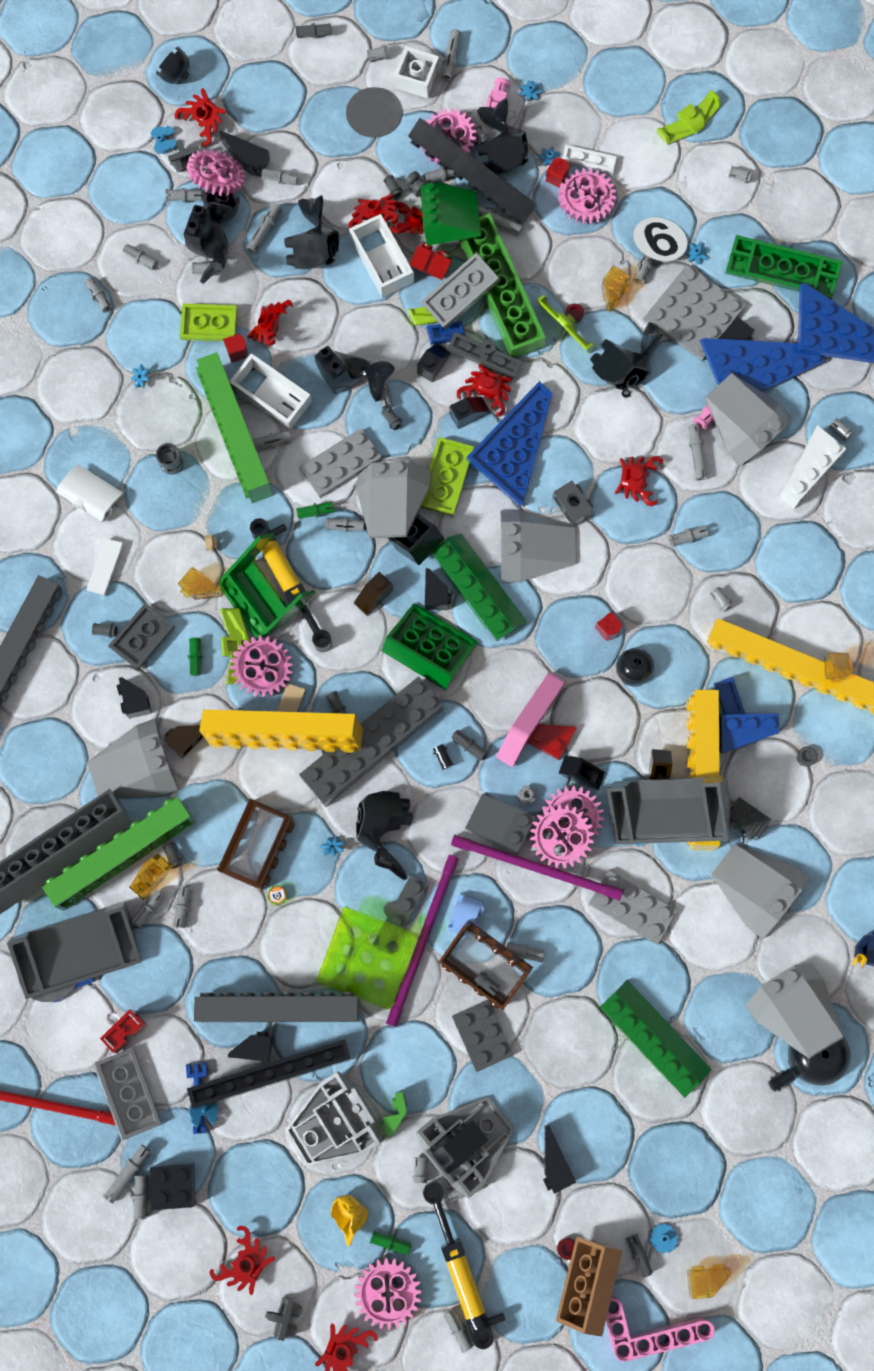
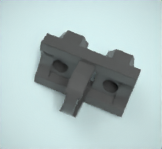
[168,139,200,172]
[265,1297,302,1341]

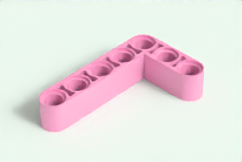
[496,671,566,768]
[606,1295,715,1362]

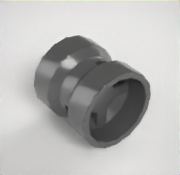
[404,171,427,197]

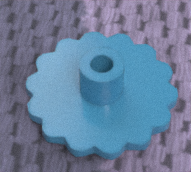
[650,1223,678,1254]

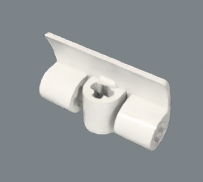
[57,465,123,522]

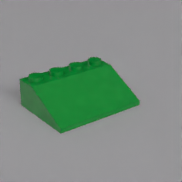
[420,183,481,246]
[381,603,478,690]

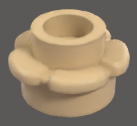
[205,533,217,552]

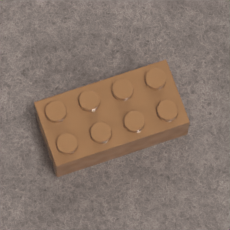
[556,1236,622,1337]

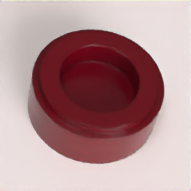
[566,303,584,323]
[557,1237,575,1260]

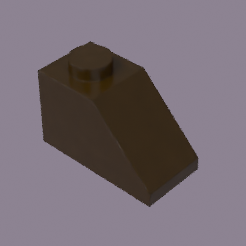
[354,571,393,616]
[164,725,204,759]
[648,749,673,780]

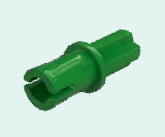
[296,501,334,519]
[188,638,203,676]
[370,1230,412,1255]

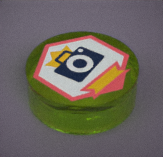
[267,885,288,906]

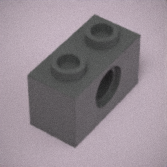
[552,481,593,527]

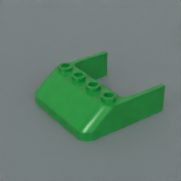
[219,533,316,638]

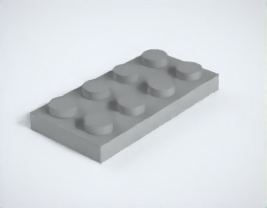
[421,253,500,329]
[299,428,382,498]
[588,870,677,945]
[93,1048,161,1141]

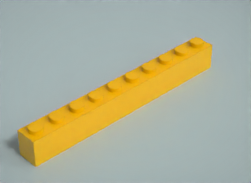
[706,618,874,715]

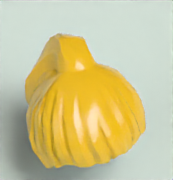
[331,1195,368,1247]

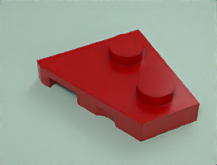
[527,724,577,760]

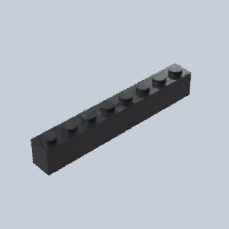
[408,118,537,223]
[187,1039,351,1109]

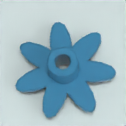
[520,80,542,101]
[538,146,561,166]
[685,243,708,265]
[131,364,150,388]
[320,836,346,857]

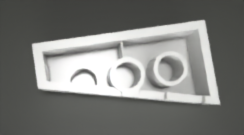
[780,425,846,508]

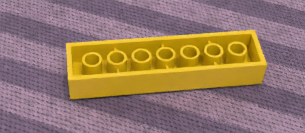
[686,690,720,851]
[199,709,363,753]

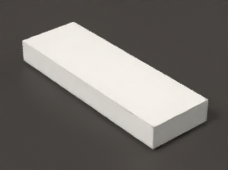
[562,145,618,175]
[86,538,124,596]

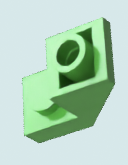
[380,1092,407,1138]

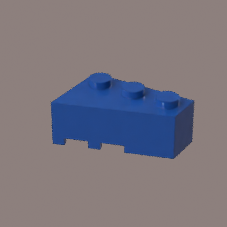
[719,712,779,754]

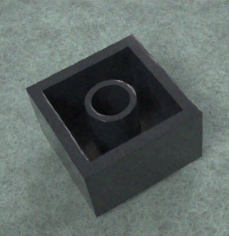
[388,514,445,565]
[432,1120,488,1174]
[150,1163,196,1210]

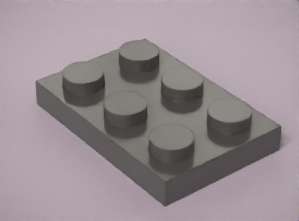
[108,603,175,671]
[452,1000,513,1072]

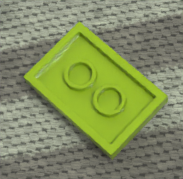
[180,303,238,342]

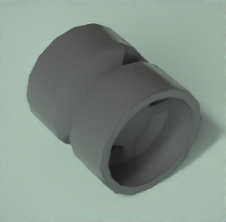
[156,443,184,475]

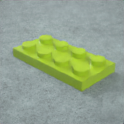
[421,437,474,517]

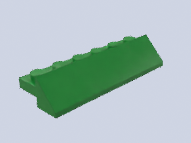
[725,235,843,300]
[431,534,527,642]
[599,980,712,1098]

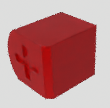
[545,158,569,188]
[223,334,248,363]
[595,612,622,640]

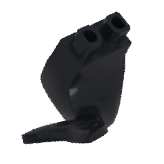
[477,98,529,174]
[284,195,339,269]
[183,204,229,284]
[590,322,664,391]
[315,346,395,402]
[356,791,413,880]

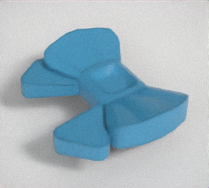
[189,1103,218,1128]

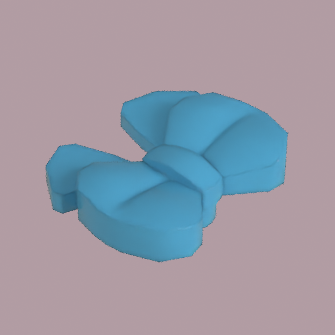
[151,125,177,154]

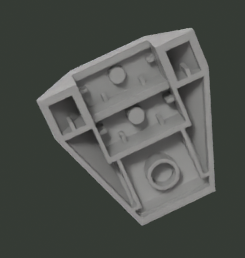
[705,373,791,466]
[356,461,431,538]
[500,510,576,583]
[87,719,179,798]
[711,844,810,939]
[745,964,843,1059]
[285,1071,381,1167]
[416,1096,515,1198]

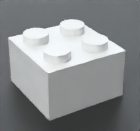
[394,46,439,98]

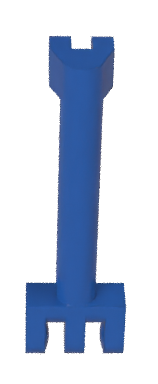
[186,1062,208,1134]

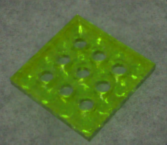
[316,906,419,1010]

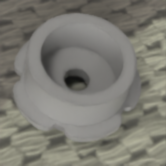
[518,786,537,805]

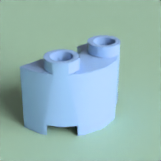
[448,893,485,938]

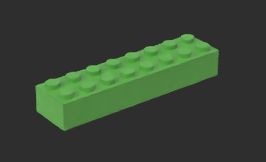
[458,213,546,358]
[195,352,273,503]
[42,797,195,911]

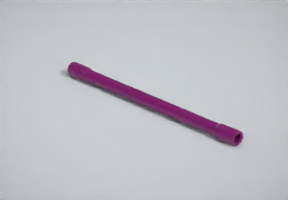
[451,834,623,901]
[386,855,459,1027]

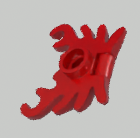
[174,88,226,147]
[348,194,398,228]
[391,202,424,235]
[247,300,294,346]
[457,364,513,417]
[615,456,664,507]
[209,1226,275,1295]
[315,1323,378,1371]

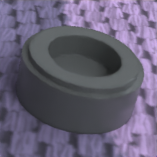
[796,747,817,767]

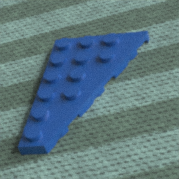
[798,283,874,363]
[699,338,826,391]
[466,381,553,507]

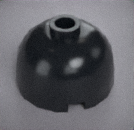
[156,46,190,84]
[203,192,240,223]
[616,648,654,687]

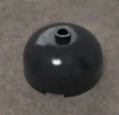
[788,1036,851,1086]

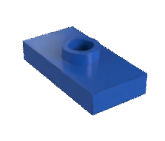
[426,321,466,345]
[713,677,745,713]

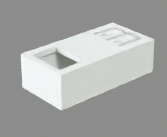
[349,214,414,298]
[229,353,312,430]

